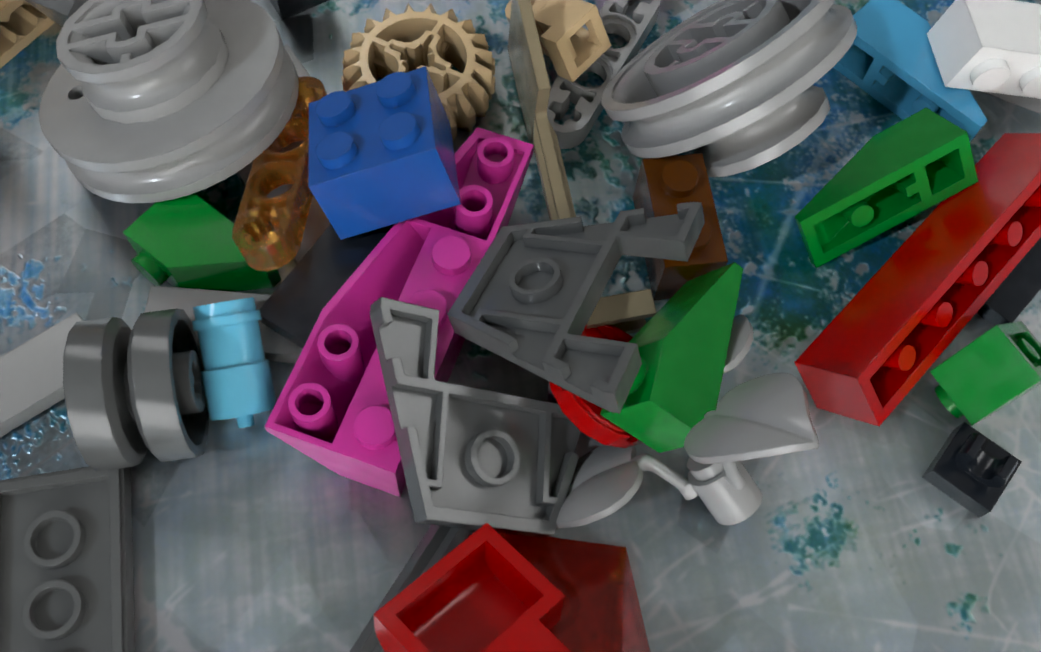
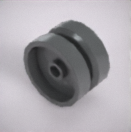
[63,308,209,472]

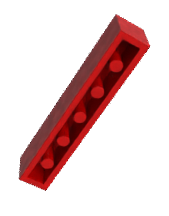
[794,133,1041,427]

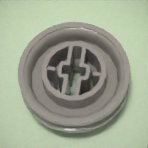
[39,0,299,204]
[601,0,858,177]

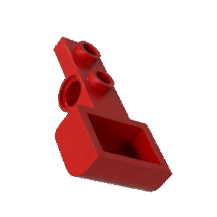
[373,522,571,652]

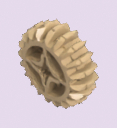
[341,3,495,142]

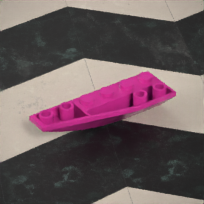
[264,127,534,497]

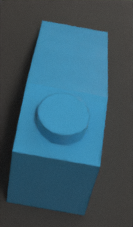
[833,0,988,143]

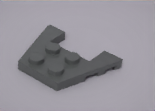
[447,202,705,414]
[370,297,581,538]

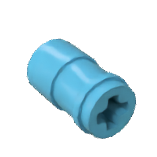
[192,297,277,428]

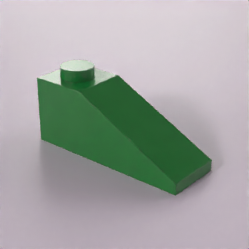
[795,108,978,268]
[600,262,743,453]

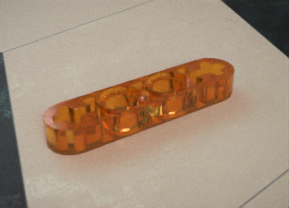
[232,76,327,271]

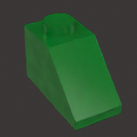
[123,193,282,292]
[930,321,1041,425]

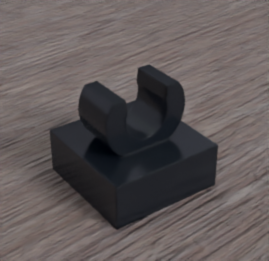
[922,422,1022,518]

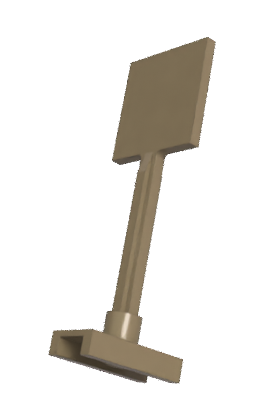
[508,0,657,334]

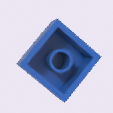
[308,66,461,240]

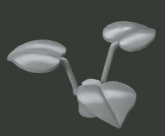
[549,315,819,537]

